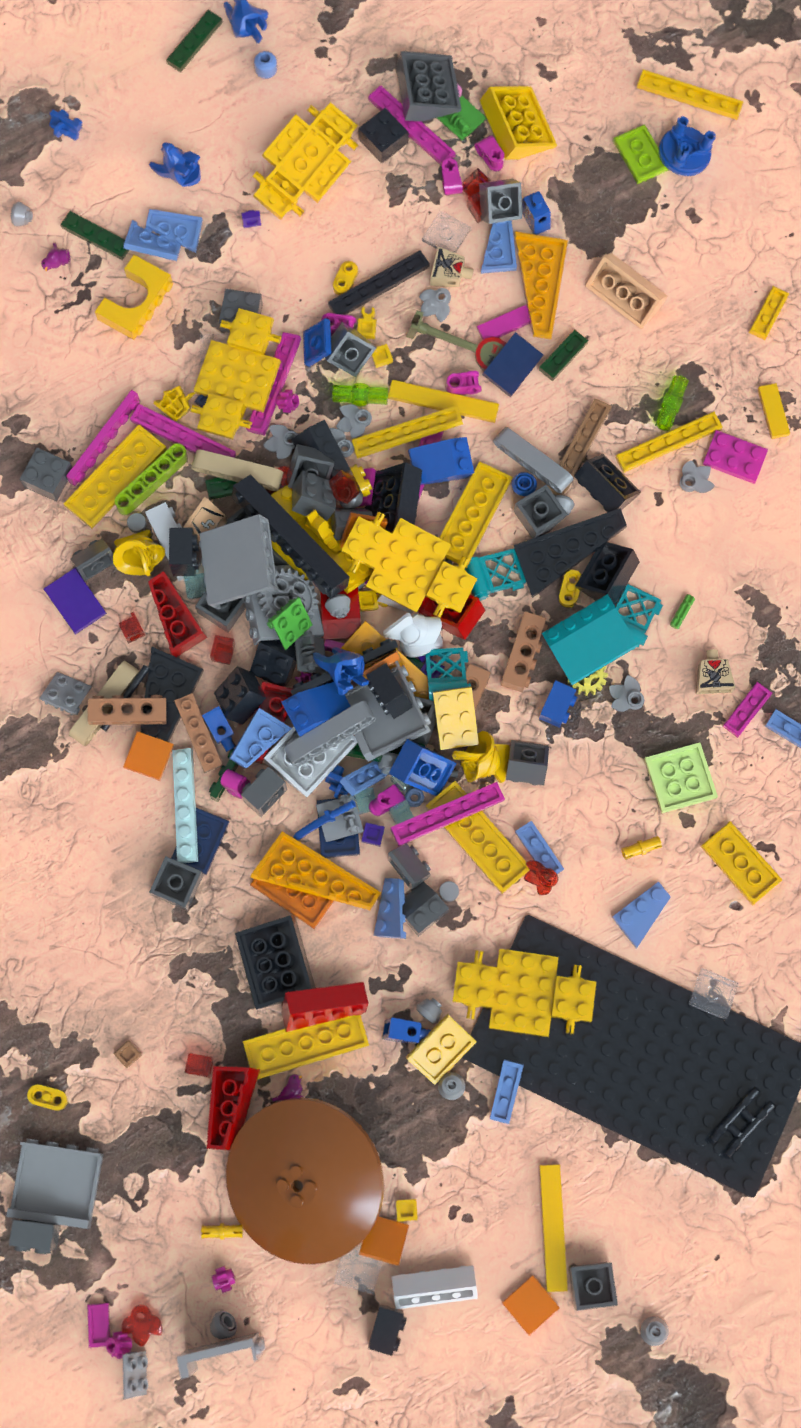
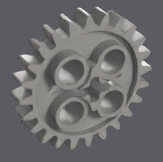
[257,568,319,620]

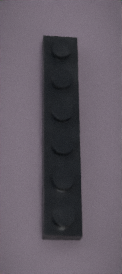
[328,250,430,315]
[290,639,398,696]

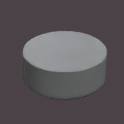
[127,513,147,533]
[439,881,459,902]

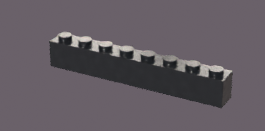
[232,474,350,599]

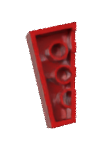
[148,571,208,657]
[254,682,292,764]
[281,982,369,1032]
[206,1066,260,1151]

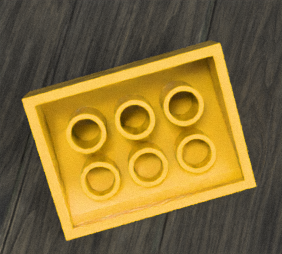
[479,86,557,160]

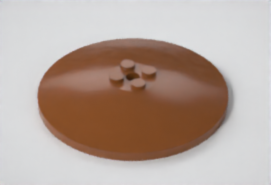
[226,1098,384,1264]

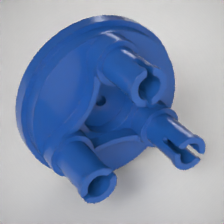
[659,116,716,176]

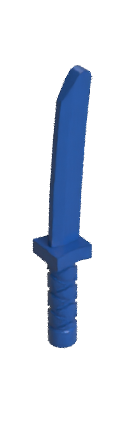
[293,800,356,841]

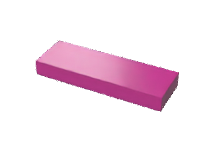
[477,305,531,340]
[722,682,772,738]

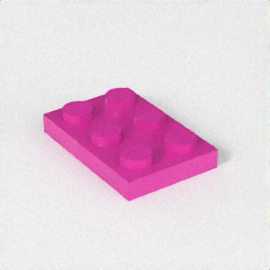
[703,430,768,484]

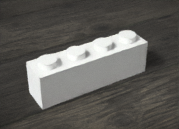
[145,502,200,581]
[392,1265,478,1309]

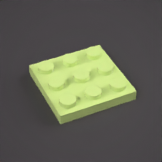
[644,743,718,814]

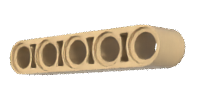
[191,450,283,491]
[69,661,139,746]

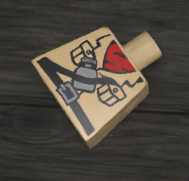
[430,247,474,287]
[696,649,735,695]

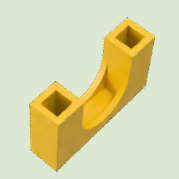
[95,255,173,340]

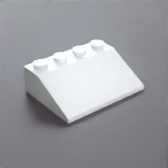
[264,727,358,797]

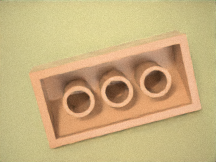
[585,253,668,329]

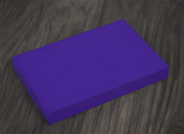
[44,568,107,635]

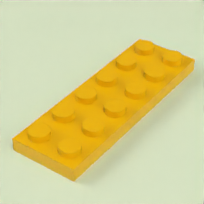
[64,424,167,529]
[439,461,513,568]
[426,781,532,894]
[243,1015,369,1080]

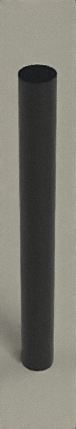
[100,665,150,732]

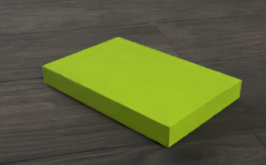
[613,124,669,184]

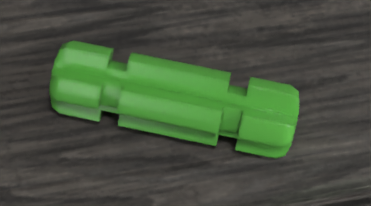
[670,594,695,629]

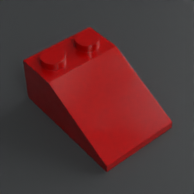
[320,587,361,640]
[417,595,486,640]

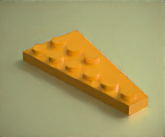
[514,232,568,339]
[340,620,429,700]
[250,831,381,910]

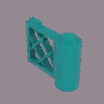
[464,548,526,601]
[616,584,663,648]
[425,647,471,701]

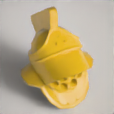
[113,530,165,576]
[452,731,510,783]

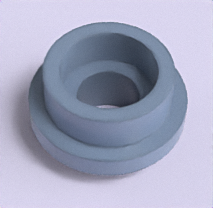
[405,788,424,807]

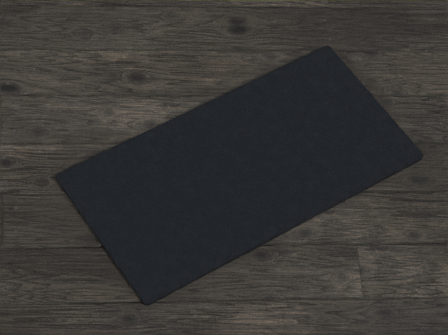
[462,915,801,1198]

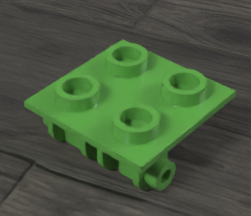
[437,96,487,141]
[267,597,313,650]

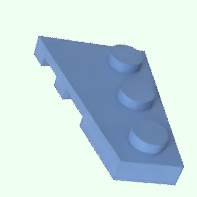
[146,209,203,253]
[124,220,181,261]
[481,220,517,274]
[229,708,292,769]
[373,878,406,939]
[612,882,671,949]

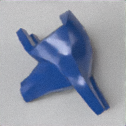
[223,0,268,44]
[149,142,201,187]
[313,647,369,695]

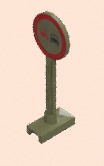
[406,310,506,371]

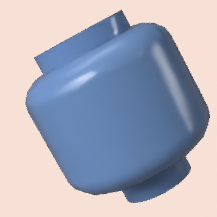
[254,51,277,79]

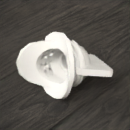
[383,613,443,658]

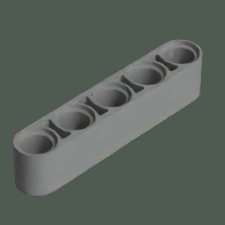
[493,427,573,493]
[284,701,375,767]

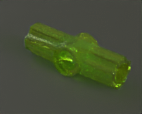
[655,375,689,431]
[332,383,388,407]

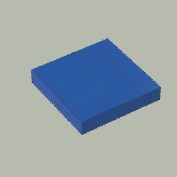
[303,318,331,367]

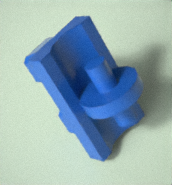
[49,109,82,141]
[325,765,358,799]

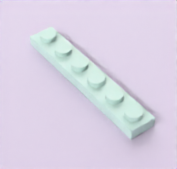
[172,748,198,863]

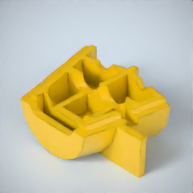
[153,385,195,421]
[306,509,338,550]

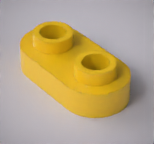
[333,261,358,295]
[350,464,372,497]
[559,570,581,607]
[27,1085,68,1111]

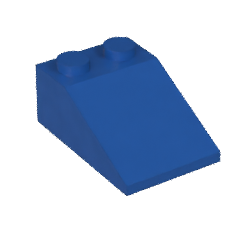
[408,437,474,485]
[282,682,351,737]
[389,739,457,796]

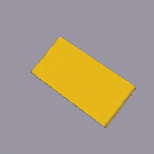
[700,821,782,906]

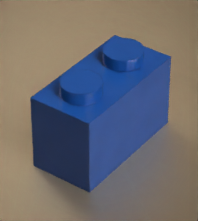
[539,680,578,728]

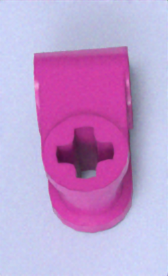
[475,135,504,171]
[442,158,463,196]
[321,313,357,336]
[445,371,482,395]
[221,769,251,799]
[369,784,406,816]

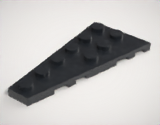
[514,508,627,598]
[140,647,204,742]

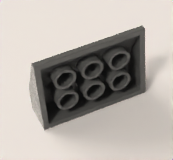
[396,51,462,122]

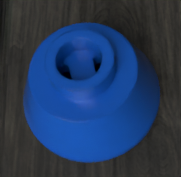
[512,472,537,496]

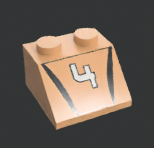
[183,497,227,547]

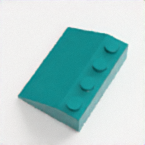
[542,594,639,685]

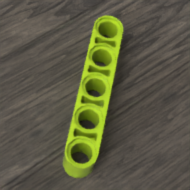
[115,443,188,515]

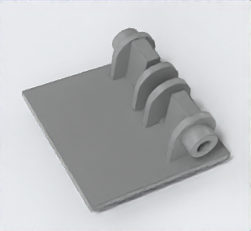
[40,672,92,716]
[316,794,364,842]
[123,1351,148,1399]

